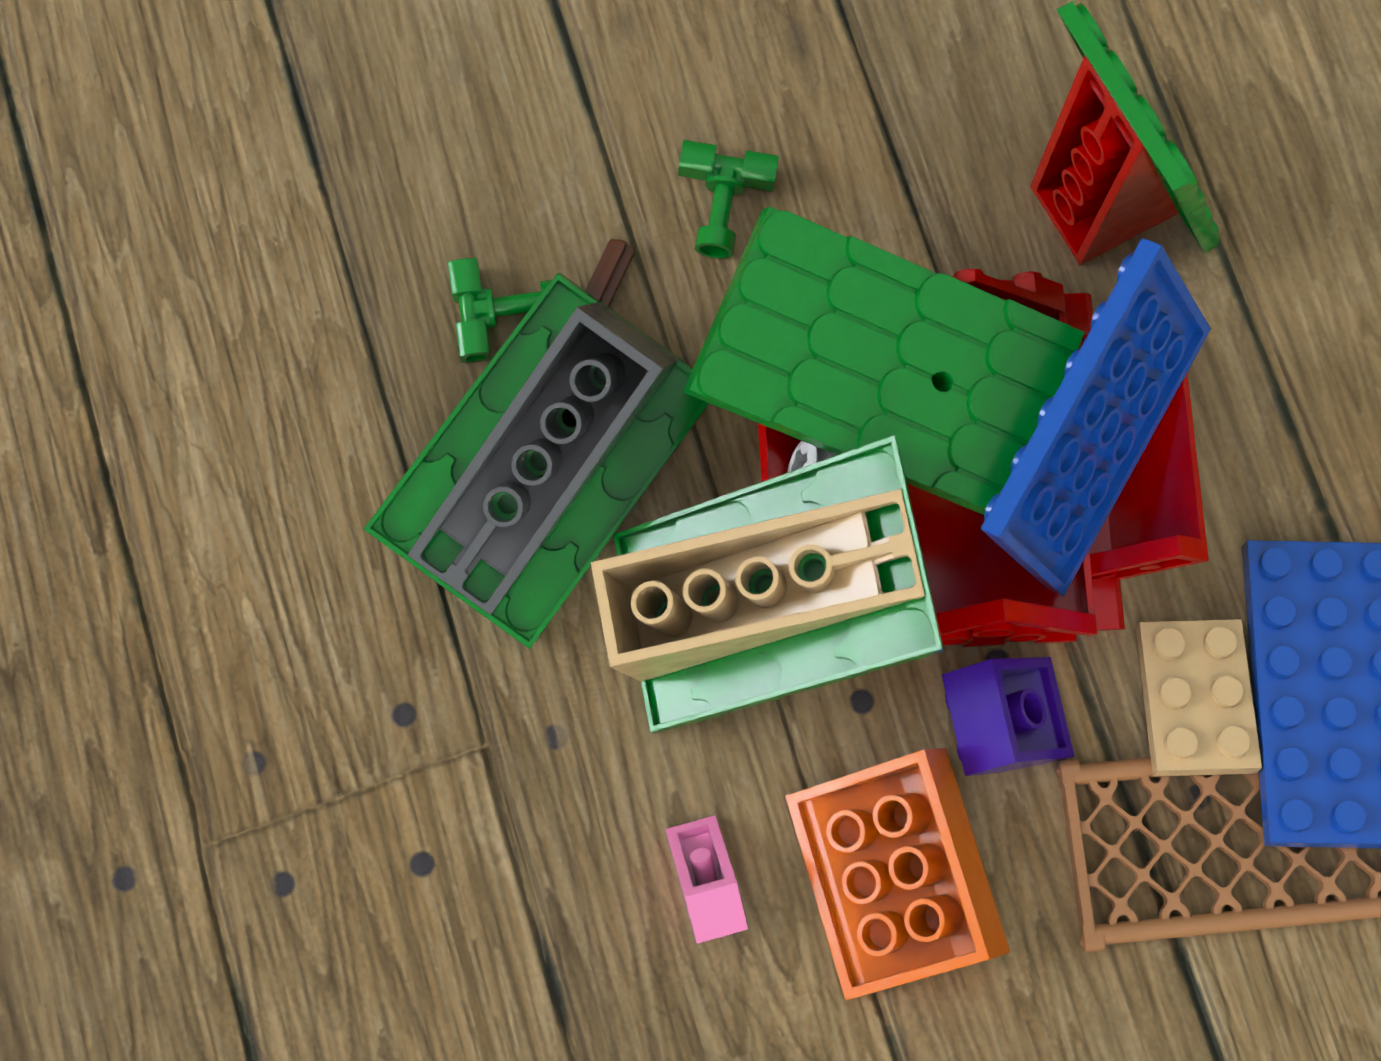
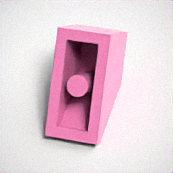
[665,815,748,944]

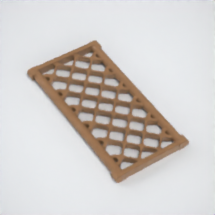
[1056,757,1381,953]

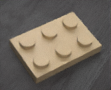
[1136,619,1262,776]

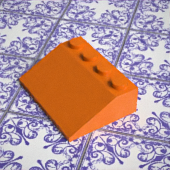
[785,748,1010,1001]

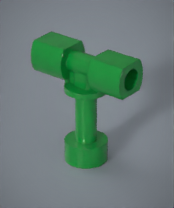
[678,139,779,259]
[448,258,552,363]

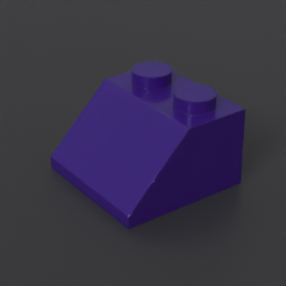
[942,657,1075,776]

